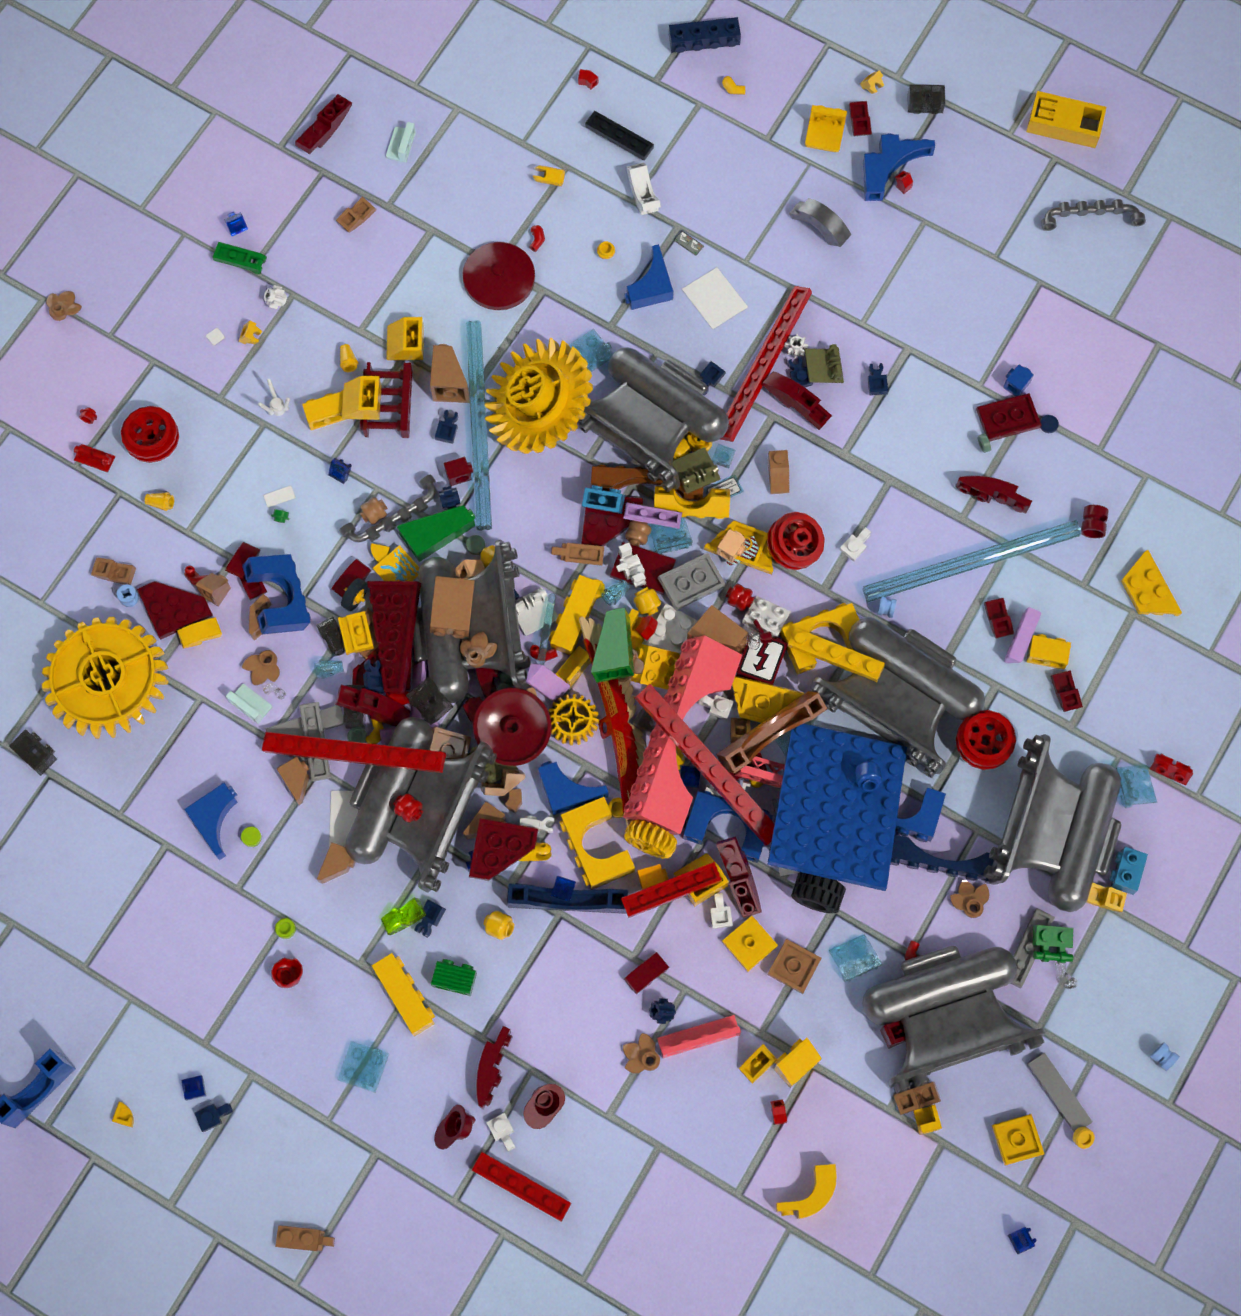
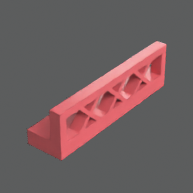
[735,756,785,788]
[657,1015,741,1058]

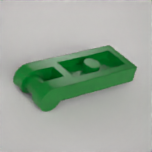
[212,242,267,274]

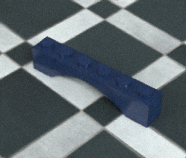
[890,835,994,885]
[507,884,628,914]

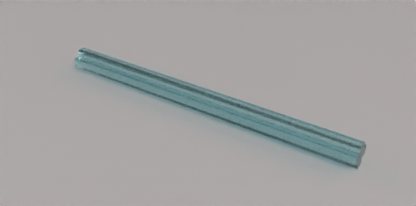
[466,320,492,531]
[863,520,1081,602]

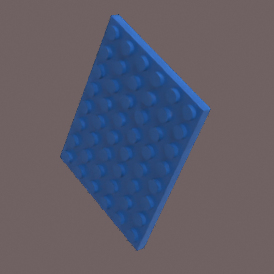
[767,723,907,891]

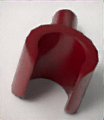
[753,619,772,644]

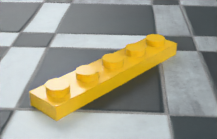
[788,628,885,682]

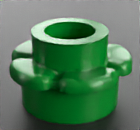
[271,509,290,523]

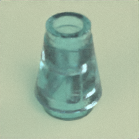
[601,580,630,606]
[314,660,344,679]

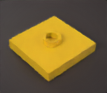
[722,916,778,972]
[991,1114,1044,1166]

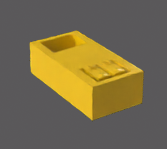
[1026,91,1107,148]

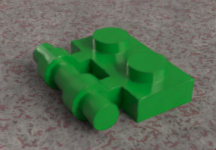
[1033,925,1074,964]

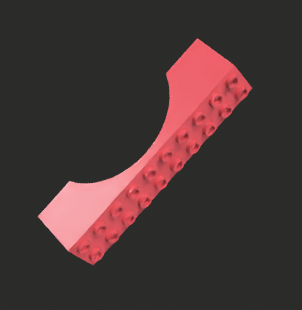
[623,635,742,835]

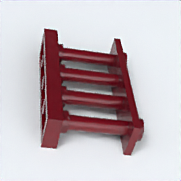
[360,362,413,438]

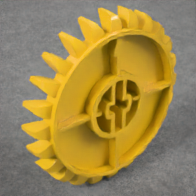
[484,338,593,454]
[42,616,169,739]

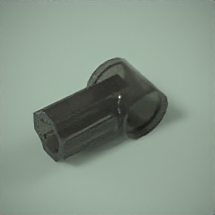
[316,616,346,657]

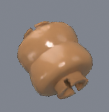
[360,497,388,524]
[625,520,652,547]

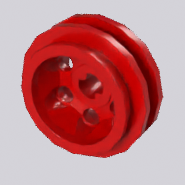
[121,406,179,463]
[767,512,825,570]
[955,710,1016,770]

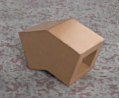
[505,789,522,814]

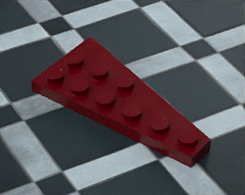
[367,581,421,694]

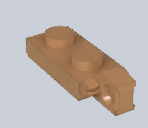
[551,543,604,566]
[275,1225,335,1252]

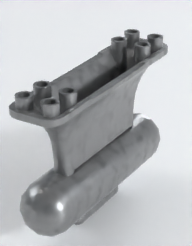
[578,347,729,492]
[413,540,531,703]
[810,617,985,778]
[345,717,497,893]
[984,734,1121,912]
[862,946,1046,1094]

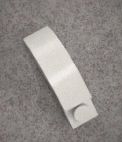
[626,162,661,215]

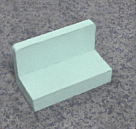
[386,122,416,163]
[225,684,272,724]

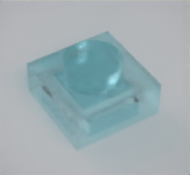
[712,444,736,469]

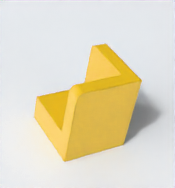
[913,1104,942,1135]

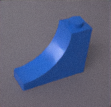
[624,244,674,310]
[538,761,609,816]
[184,783,238,860]

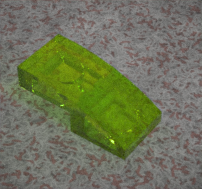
[381,897,426,935]

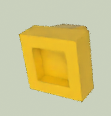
[860,70,884,94]
[238,321,262,344]

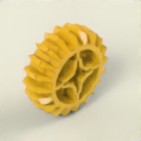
[548,694,599,746]
[624,820,677,859]

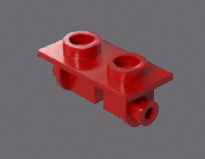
[74,444,115,473]
[1150,753,1193,786]

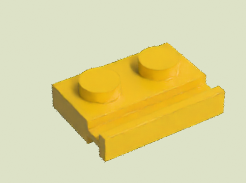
[338,611,374,655]

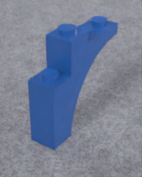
[863,133,935,201]

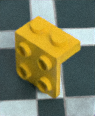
[805,105,847,152]
[631,643,680,690]

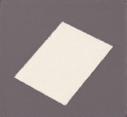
[682,267,748,329]
[329,791,359,847]

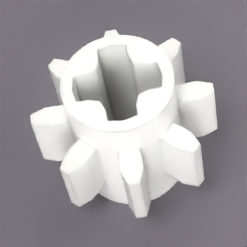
[264,285,287,309]
[785,334,808,358]

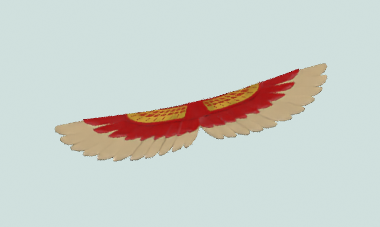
[579,617,646,825]

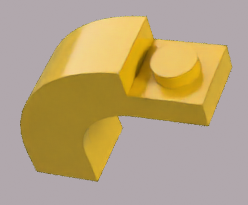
[776,1164,837,1219]

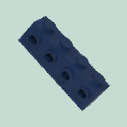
[668,17,741,53]

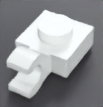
[840,527,871,562]
[698,695,734,721]
[519,816,555,833]
[710,893,733,929]
[486,1113,515,1152]

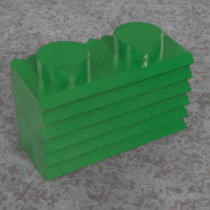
[431,959,477,996]

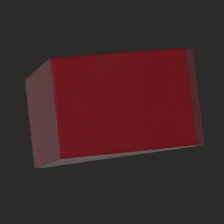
[880,1020,906,1049]

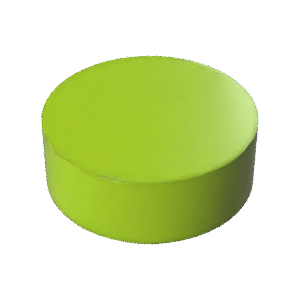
[241,827,262,847]
[275,918,296,939]

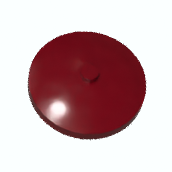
[463,242,535,310]
[473,688,551,766]

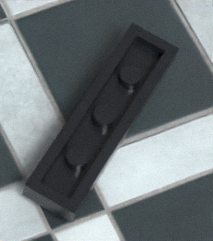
[585,110,654,161]

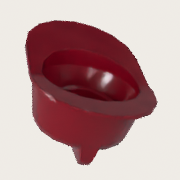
[523,1083,565,1129]
[434,1105,476,1150]

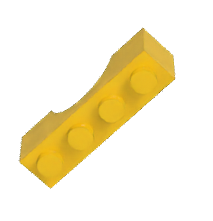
[654,486,730,519]

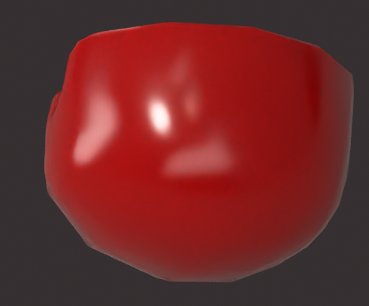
[271,958,303,988]

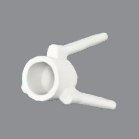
[258,379,290,416]

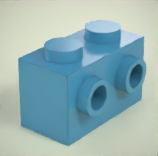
[582,485,625,514]
[1109,847,1148,895]

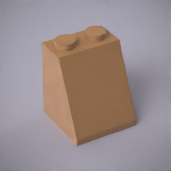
[430,344,470,403]
[430,576,475,638]
[687,605,748,654]

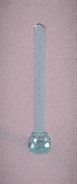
[537,593,556,665]

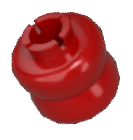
[726,584,755,611]
[393,793,423,823]

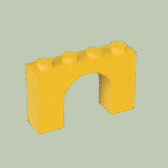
[780,603,859,675]
[559,797,635,890]

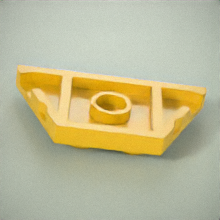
[704,521,773,575]
[1121,550,1182,616]
[732,676,804,723]

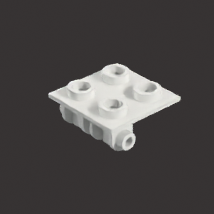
[516,587,558,636]
[743,596,791,639]

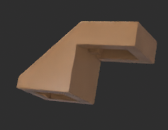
[249,594,272,641]
[481,769,525,796]

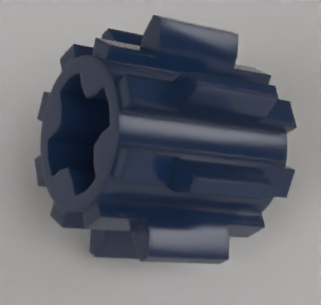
[439,486,461,510]
[649,998,676,1024]

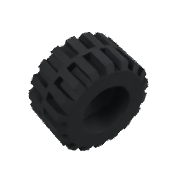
[791,872,846,914]

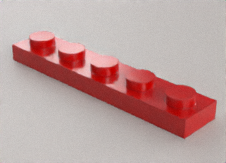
[621,862,722,918]
[472,1152,572,1222]

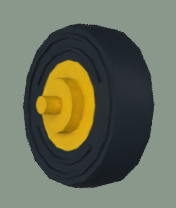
[341,578,368,611]

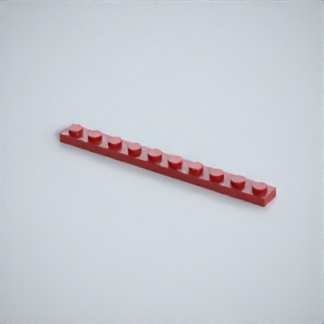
[720,286,812,442]
[634,684,774,846]
[261,732,446,773]

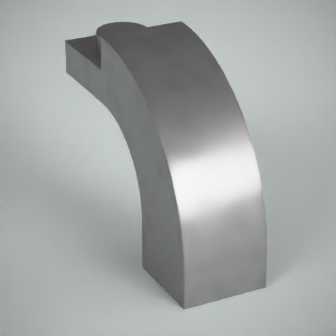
[789,198,852,247]

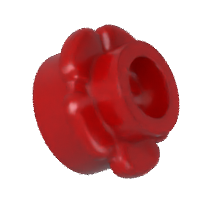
[79,407,97,424]

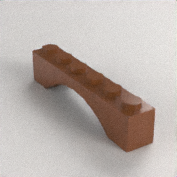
[591,465,703,500]
[716,691,827,773]

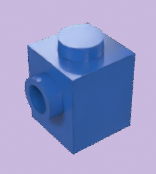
[1003,364,1034,396]

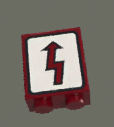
[736,631,788,685]

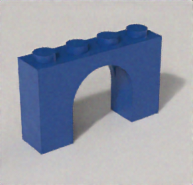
[243,554,311,635]
[895,788,946,842]
[683,790,773,863]
[0,1049,76,1128]

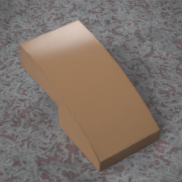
[336,196,376,232]
[91,558,136,585]
[894,1082,941,1115]

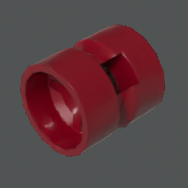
[1081,505,1109,539]

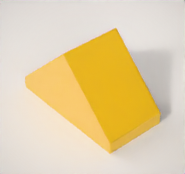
[739,1044,777,1084]

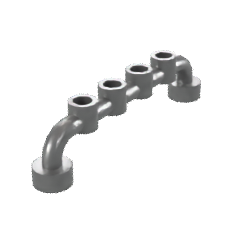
[1041,199,1146,231]
[339,474,436,542]

